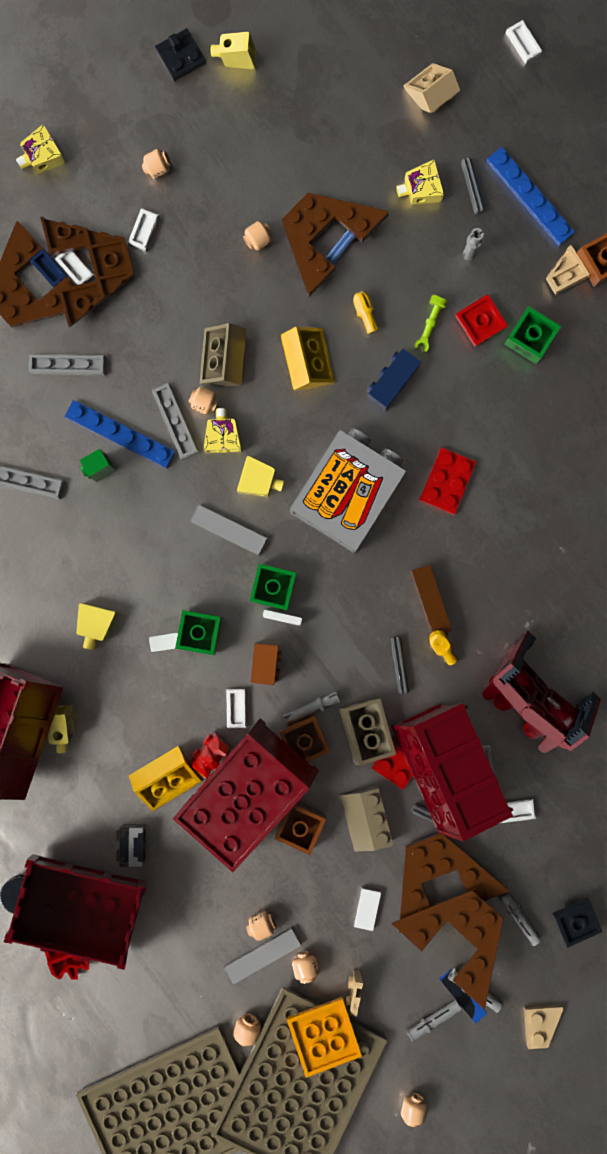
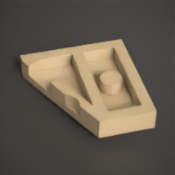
[546,245,590,295]
[345,970,363,1017]
[524,1004,563,1049]

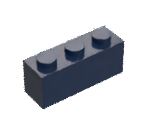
[367,349,421,411]

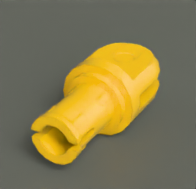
[353,291,379,334]
[429,630,458,665]

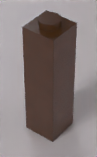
[410,565,452,636]

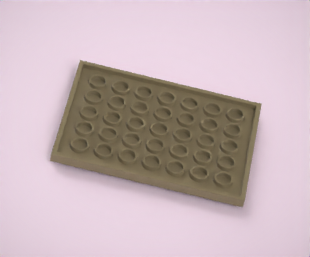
[211,987,387,1154]
[76,1026,240,1154]

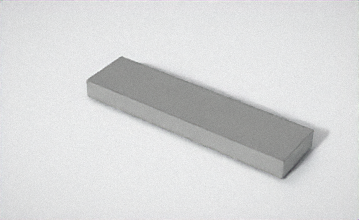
[28,354,106,375]
[152,383,199,460]
[0,465,64,499]
[190,505,267,555]
[224,927,301,985]

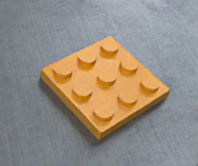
[286,997,362,1078]

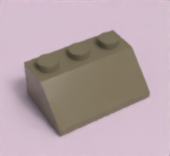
[199,323,246,387]
[339,698,396,766]
[340,785,394,852]

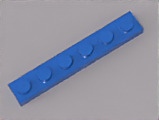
[486,147,575,246]
[64,400,175,469]

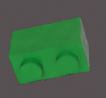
[79,448,116,482]

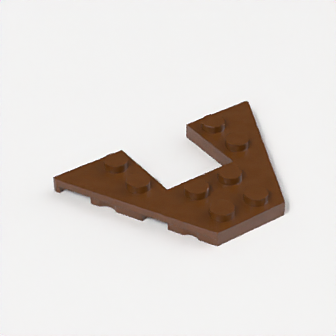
[282,193,389,297]
[40,216,134,328]
[0,221,75,328]
[399,833,509,933]
[392,890,504,1009]

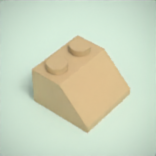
[403,63,460,113]

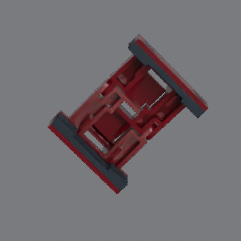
[482,630,601,753]

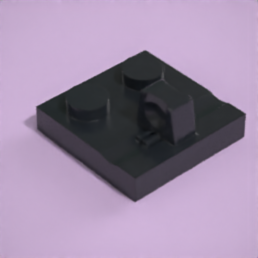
[155,28,206,81]
[552,897,603,948]

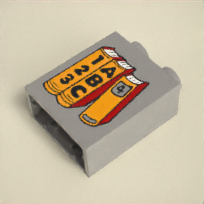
[290,428,406,553]

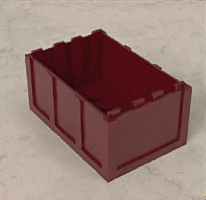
[0,662,64,800]
[392,703,514,842]
[173,718,319,873]
[3,854,146,970]

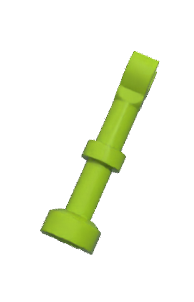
[414,295,448,353]

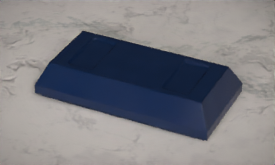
[29,248,68,288]

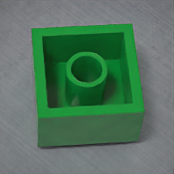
[504,306,561,364]
[250,564,297,611]
[175,610,222,655]

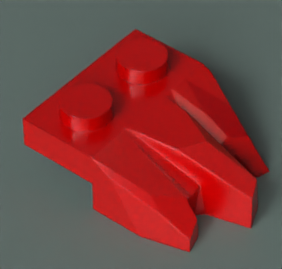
[190,731,229,779]
[45,951,89,980]

